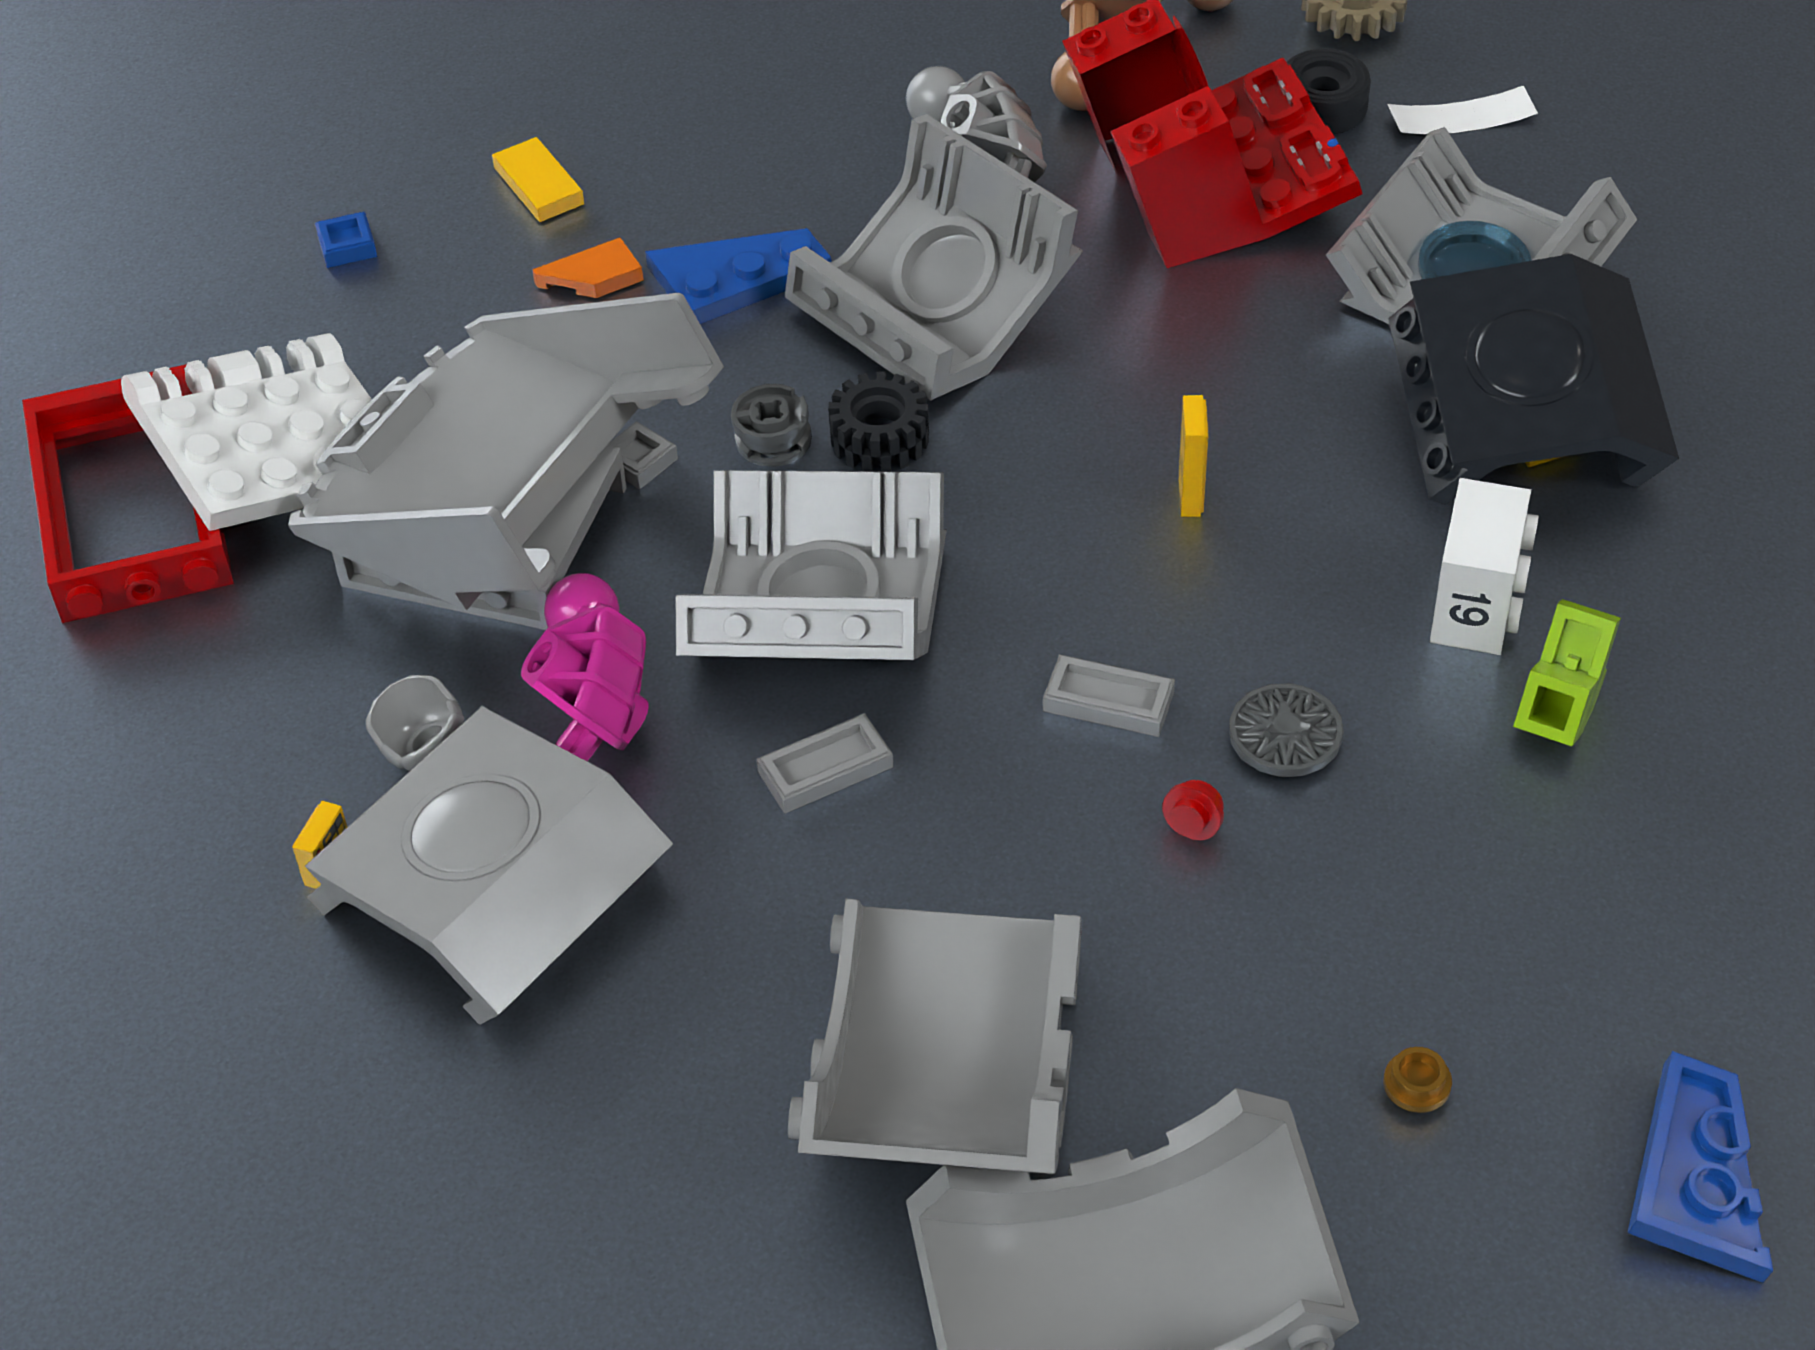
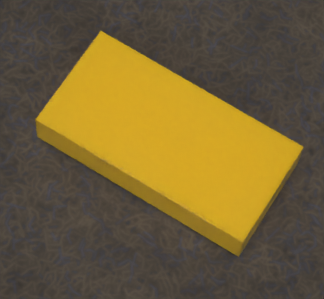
[492,137,584,222]
[1179,395,1208,517]

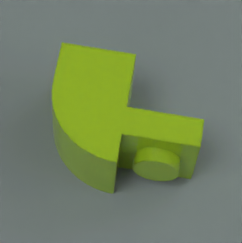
[1513,599,1621,746]

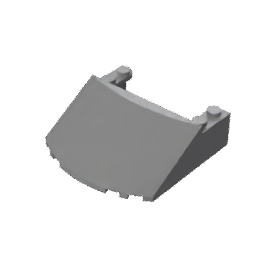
[288,293,724,611]

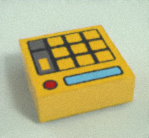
[292,801,347,889]

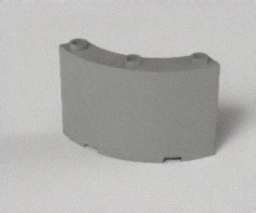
[788,898,1082,1174]
[906,1088,1360,1350]

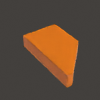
[532,237,644,298]

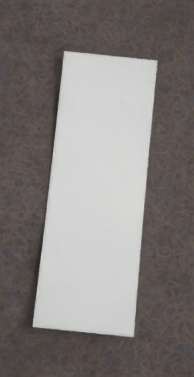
[1387,86,1538,134]

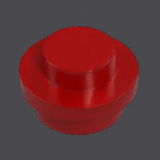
[1162,780,1224,840]

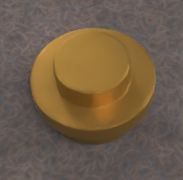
[1383,1047,1452,1113]

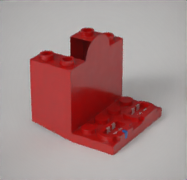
[1062,0,1363,268]

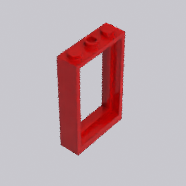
[22,364,234,623]

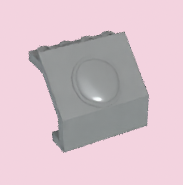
[785,114,1083,401]
[676,470,947,660]
[305,706,673,1025]

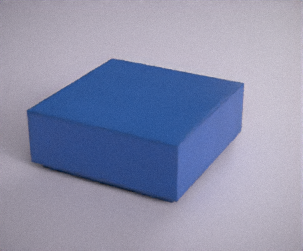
[315,212,378,268]

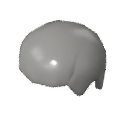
[366,675,464,771]

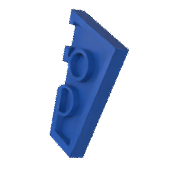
[645,228,832,324]
[1628,1051,1773,1283]

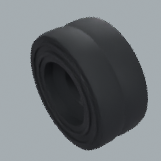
[1287,49,1371,135]

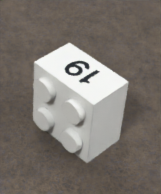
[1430,478,1539,655]

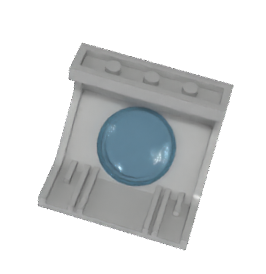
[1326,127,1637,324]

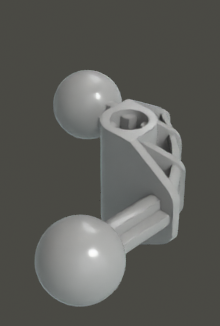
[906,66,1047,183]

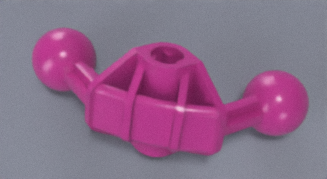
[521,573,649,762]

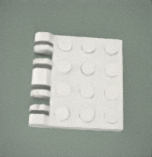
[121,333,372,531]

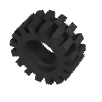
[828,372,929,472]

